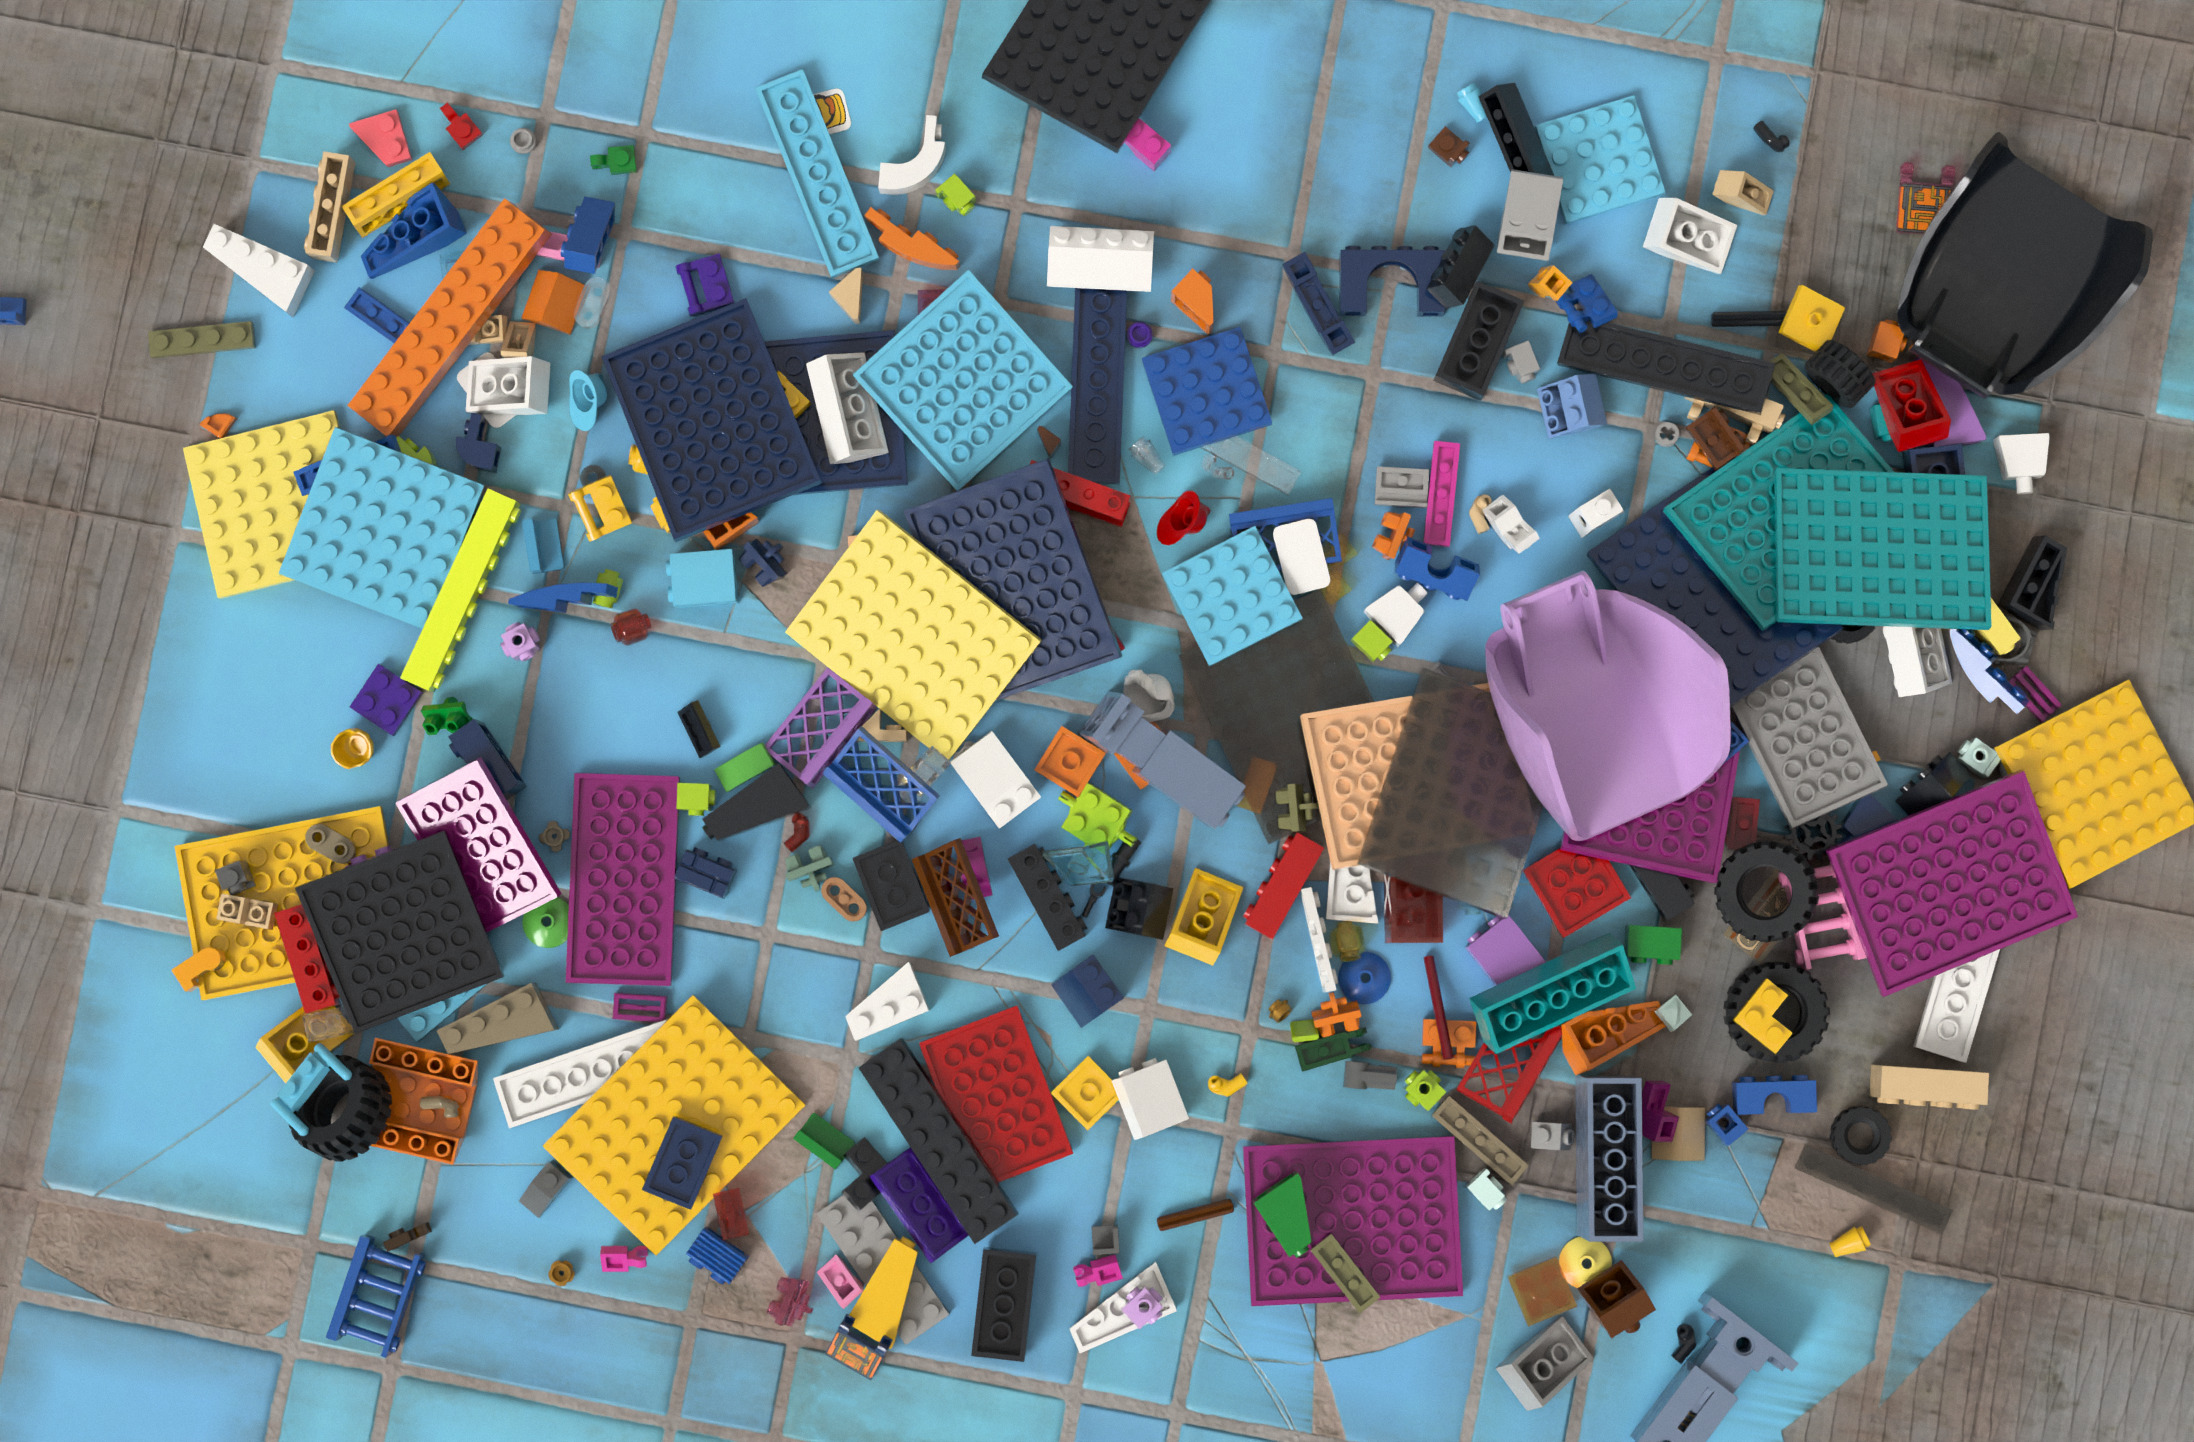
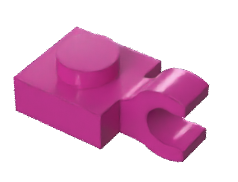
[600,1246,648,1272]
[1073,1254,1123,1287]

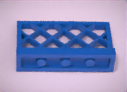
[1229,498,1342,571]
[822,726,940,843]

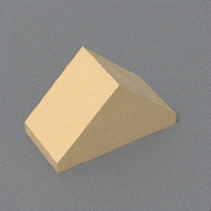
[829,268,863,324]
[501,321,536,358]

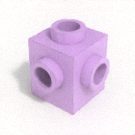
[500,622,541,662]
[1121,1286,1163,1329]

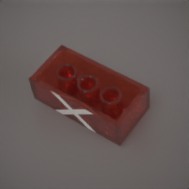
[1384,851,1443,943]

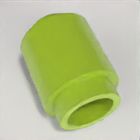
[592,569,624,609]

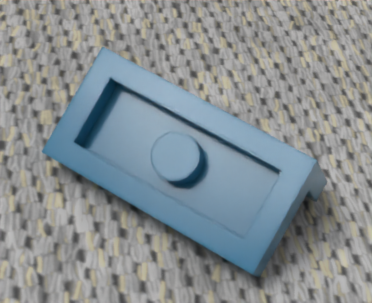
[522,518,565,574]

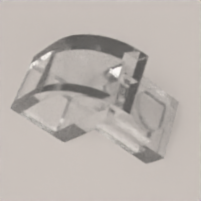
[899,746,951,803]

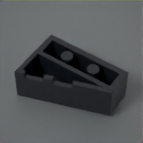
[1997,535,2067,630]

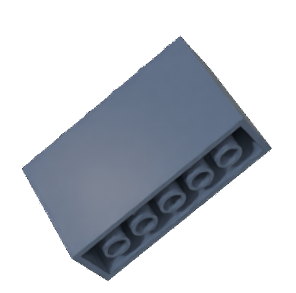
[1575,1076,1644,1242]

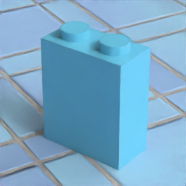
[666,549,739,608]

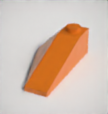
[1561,1001,1666,1075]

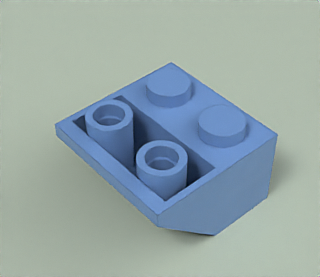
[1537,374,1607,439]

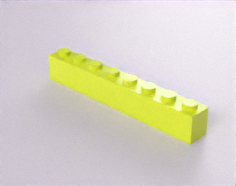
[400,489,521,693]

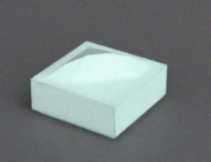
[1654,994,1692,1032]

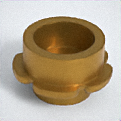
[1268,999,1293,1023]
[548,1260,575,1286]

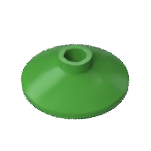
[522,897,569,948]

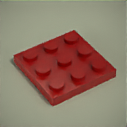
[1522,847,1631,938]

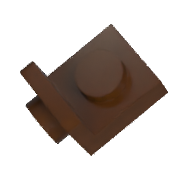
[1428,126,1470,167]

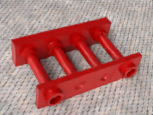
[1030,460,1131,528]

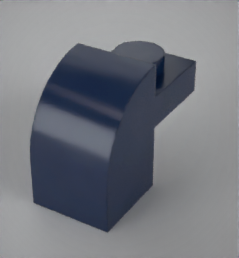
[456,413,501,473]

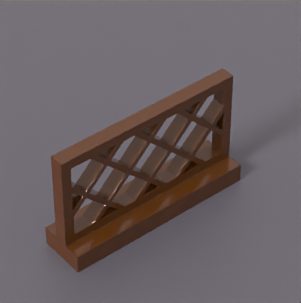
[912,838,999,957]

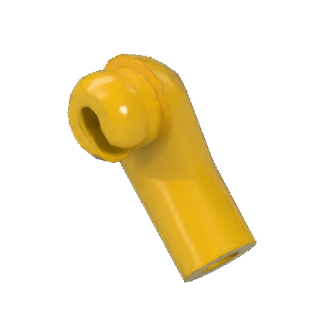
[1208,1073,1248,1097]

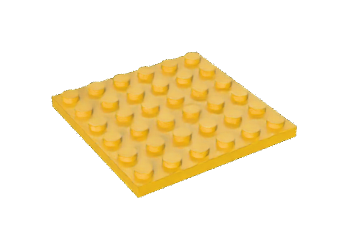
[1994,679,2194,889]

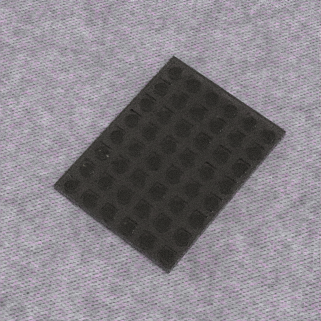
[1357,668,1543,919]

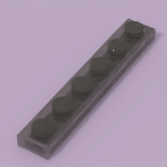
[1794,1144,1953,1234]

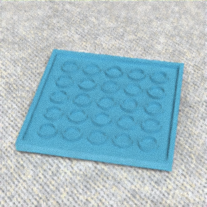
[852,270,1073,491]
[278,427,484,629]

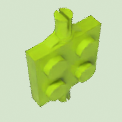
[1058,783,1137,855]

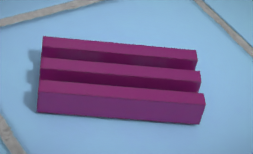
[2008,666,2062,723]
[612,993,668,1022]

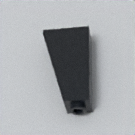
[702,763,811,841]

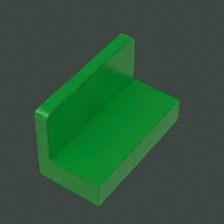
[793,1113,855,1170]

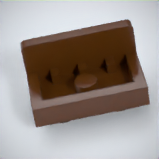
[1686,407,1745,470]

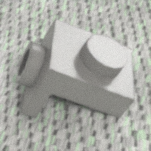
[1531,1122,1574,1150]

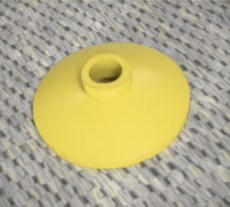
[1559,1236,1612,1288]

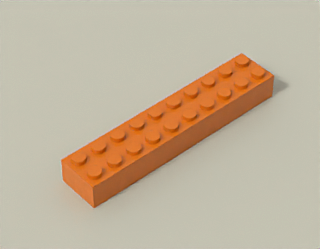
[347,198,552,438]

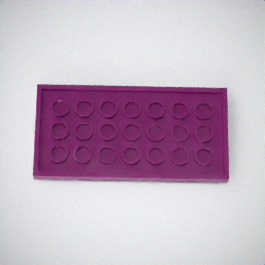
[565,773,680,986]

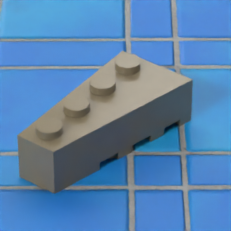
[436,983,559,1054]

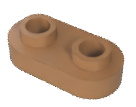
[821,877,867,922]

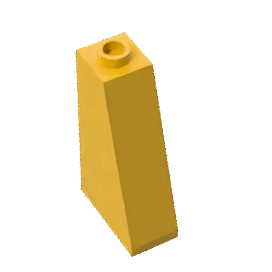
[849,1236,919,1349]

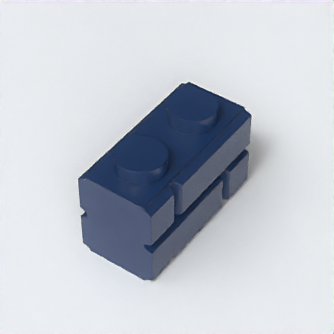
[674,847,737,899]

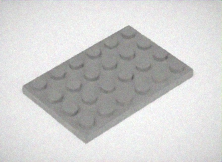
[1731,647,1888,830]

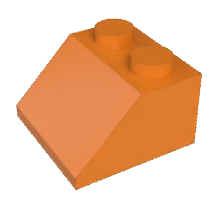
[1171,268,1213,335]

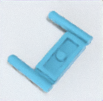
[271,1043,352,1136]

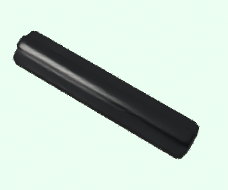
[1711,311,1787,327]

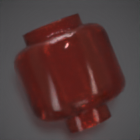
[610,608,651,646]

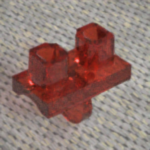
[713,1188,750,1240]

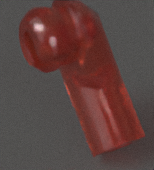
[784,813,810,853]

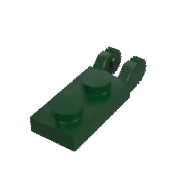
[1294,1027,1372,1072]

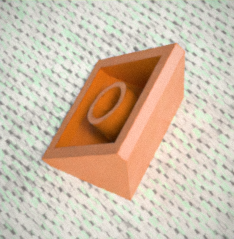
[521,270,588,335]

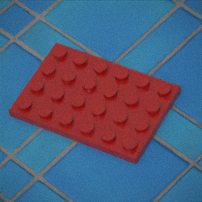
[919,1005,1074,1182]

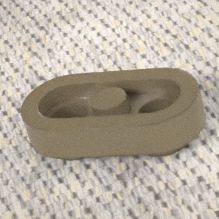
[305,824,356,864]

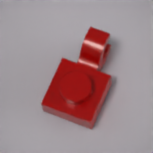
[439,102,483,150]

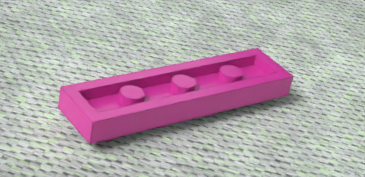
[1423,441,1460,547]

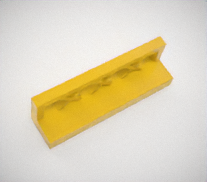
[342,152,450,238]

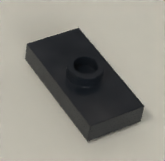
[677,700,721,758]

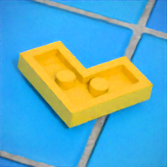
[1733,978,1792,1054]

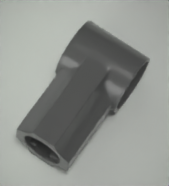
[1343,1061,1397,1090]

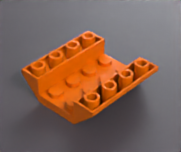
[369,1038,478,1165]

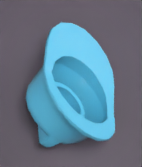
[569,370,607,431]

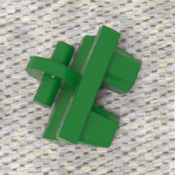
[421,697,473,735]

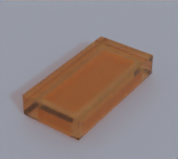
[1235,756,1277,815]

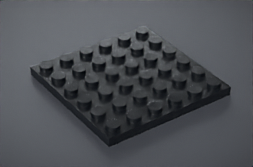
[295,830,504,1034]

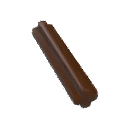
[1157,1199,1234,1231]

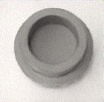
[510,128,536,154]

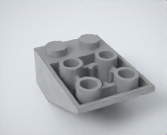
[1497,169,1563,261]

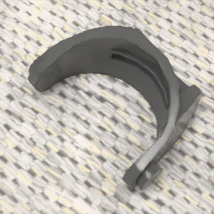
[1992,614,2037,665]

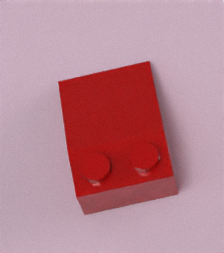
[1872,359,1951,452]

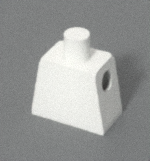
[1993,433,2049,494]
[1568,489,1624,538]
[1363,583,1428,647]

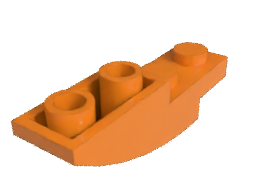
[865,207,960,270]

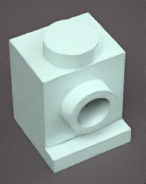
[1957,738,2000,778]
[1465,1168,1507,1211]

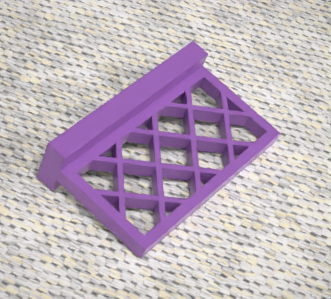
[765,667,878,789]

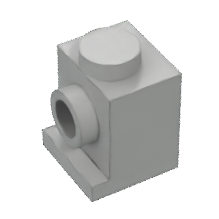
[1502,340,1540,384]

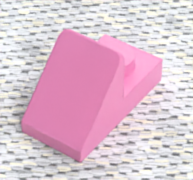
[817,1255,864,1309]

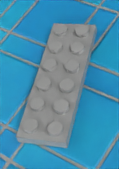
[816,1195,950,1345]

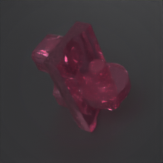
[767,1277,814,1327]

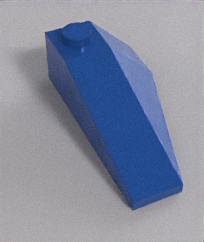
[361,183,467,279]

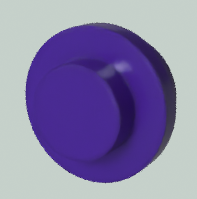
[1127,322,1153,348]

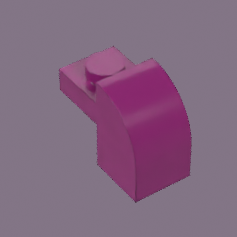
[957,837,993,900]
[1642,1081,1679,1142]

